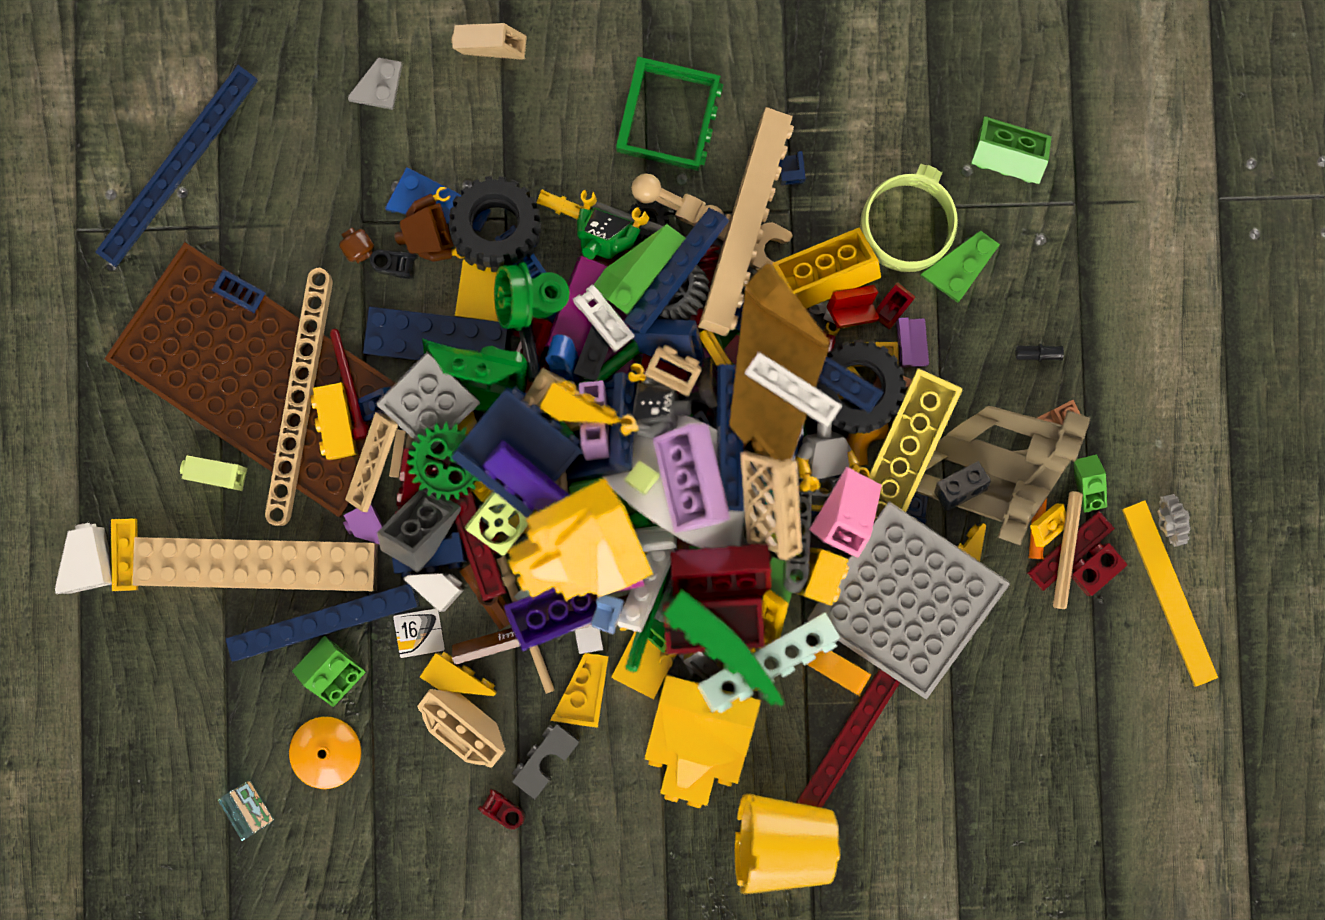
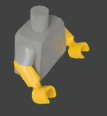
[795,421,870,491]

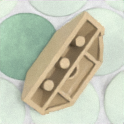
[417,689,506,767]

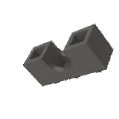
[512,723,580,800]

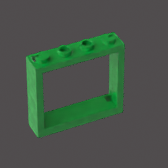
[616,57,724,171]

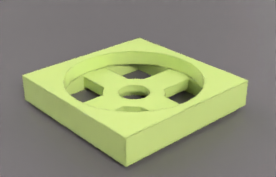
[465,492,531,556]

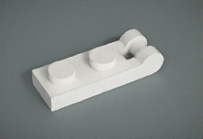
[573,285,634,352]

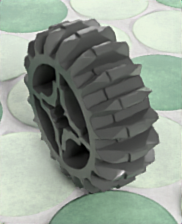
[658,265,710,320]

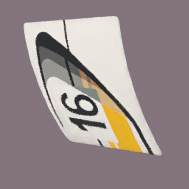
[393,608,445,658]

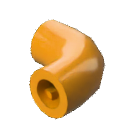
[846,423,889,467]

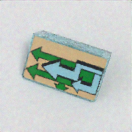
[218,781,274,841]

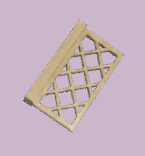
[741,452,802,560]

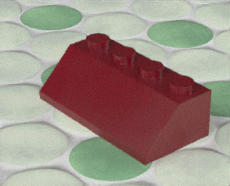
[670,543,771,600]

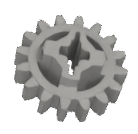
[1157,494,1190,547]

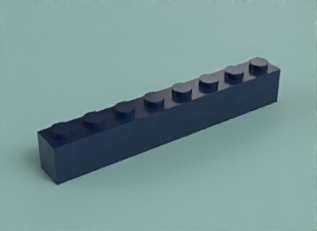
[226,584,420,662]

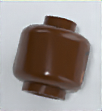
[339,227,374,264]

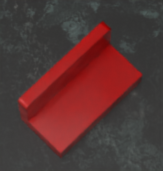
[826,285,879,329]

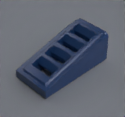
[211,269,266,313]

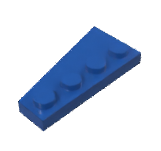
[385,168,491,232]

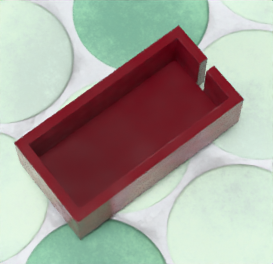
[663,595,765,655]

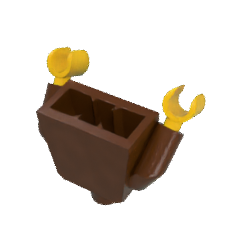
[395,187,465,262]

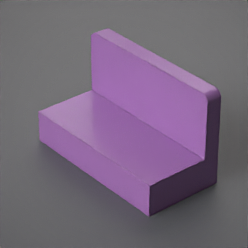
[896,318,929,368]

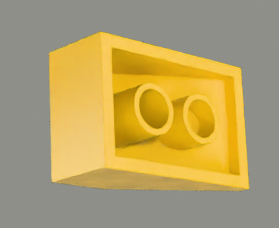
[795,547,849,606]

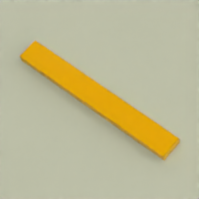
[1122,501,1218,687]

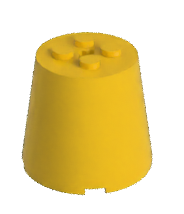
[734,794,840,894]

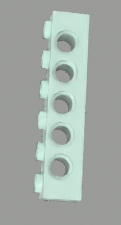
[698,613,840,713]

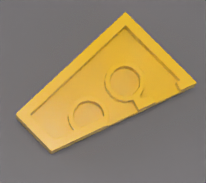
[550,653,609,728]

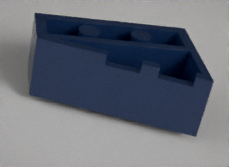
[392,532,468,577]

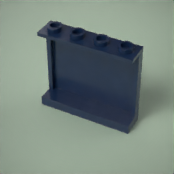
[566,372,637,483]
[451,387,583,518]

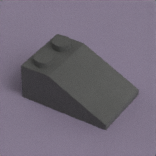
[377,487,461,572]

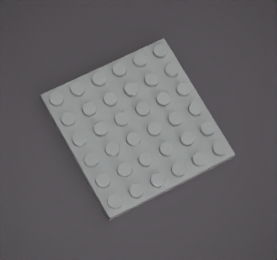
[807,501,1010,700]

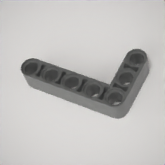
[783,474,840,593]

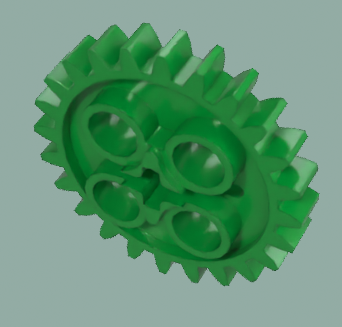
[407,422,481,501]

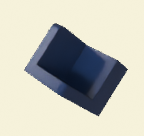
[778,151,806,186]

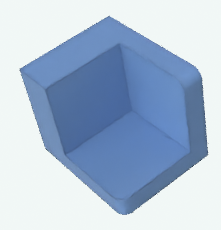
[591,595,623,634]

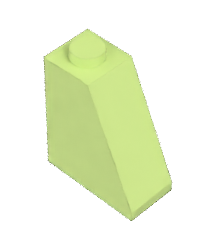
[180,456,247,491]

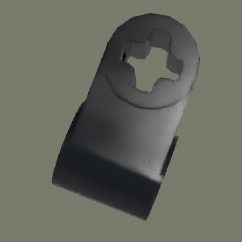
[370,250,417,279]

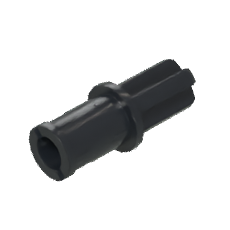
[1015,343,1064,362]

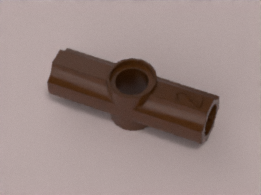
[460,564,510,630]

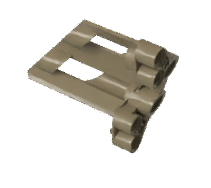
[915,406,1090,545]

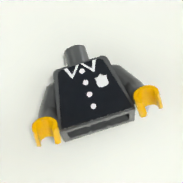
[620,363,691,439]

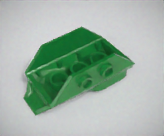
[422,339,528,413]

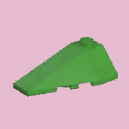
[594,224,686,315]

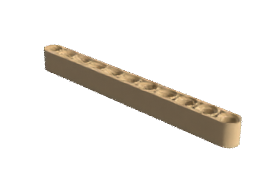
[265,268,333,526]

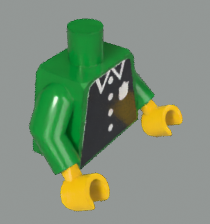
[577,190,649,260]

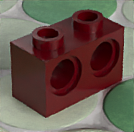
[1071,543,1128,596]

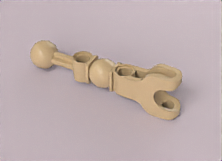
[631,173,792,271]

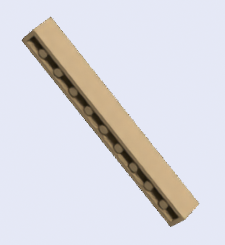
[698,107,794,336]

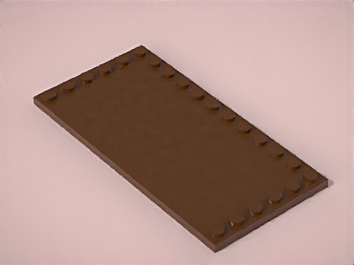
[104,242,401,518]

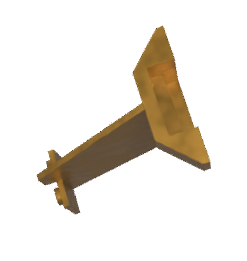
[730,262,830,474]

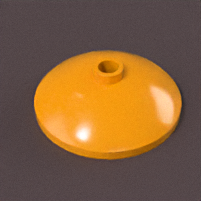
[289,717,361,789]

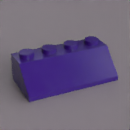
[483,439,571,512]
[504,587,598,651]

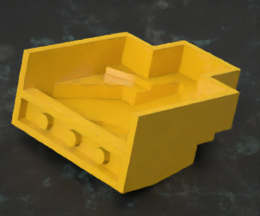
[508,478,653,600]
[644,674,761,808]

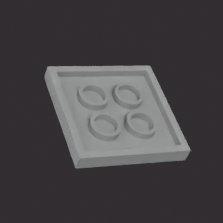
[376,351,480,449]

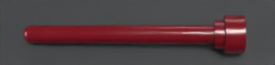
[330,329,370,440]

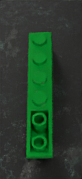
[663,589,784,706]

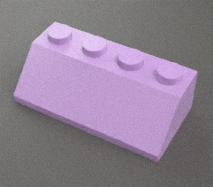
[653,424,730,533]

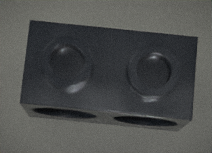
[934,461,991,512]

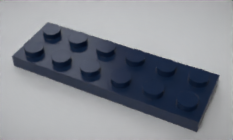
[363,307,509,361]

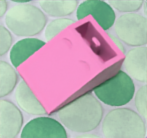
[809,467,882,557]

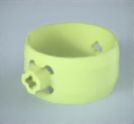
[860,164,958,272]

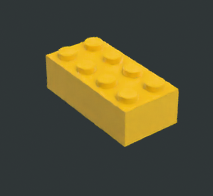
[772,227,881,309]

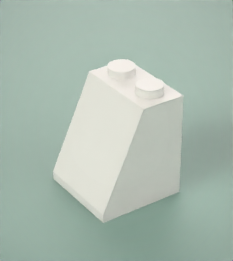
[55,523,112,594]

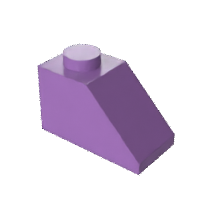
[343,503,384,544]

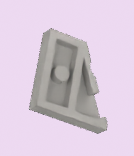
[348,58,402,110]

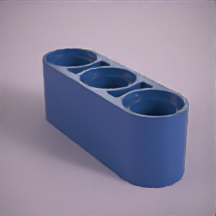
[546,335,581,387]

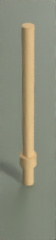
[497,556,555,694]

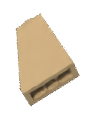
[452,23,526,59]

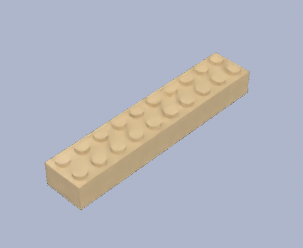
[132,537,378,591]

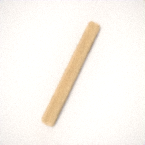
[1053,491,1083,609]

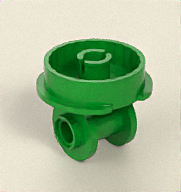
[494,262,569,331]

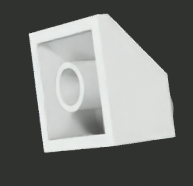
[404,574,464,612]

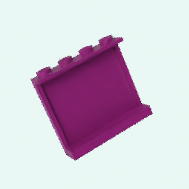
[545,256,636,374]

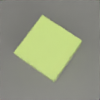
[624,461,660,495]

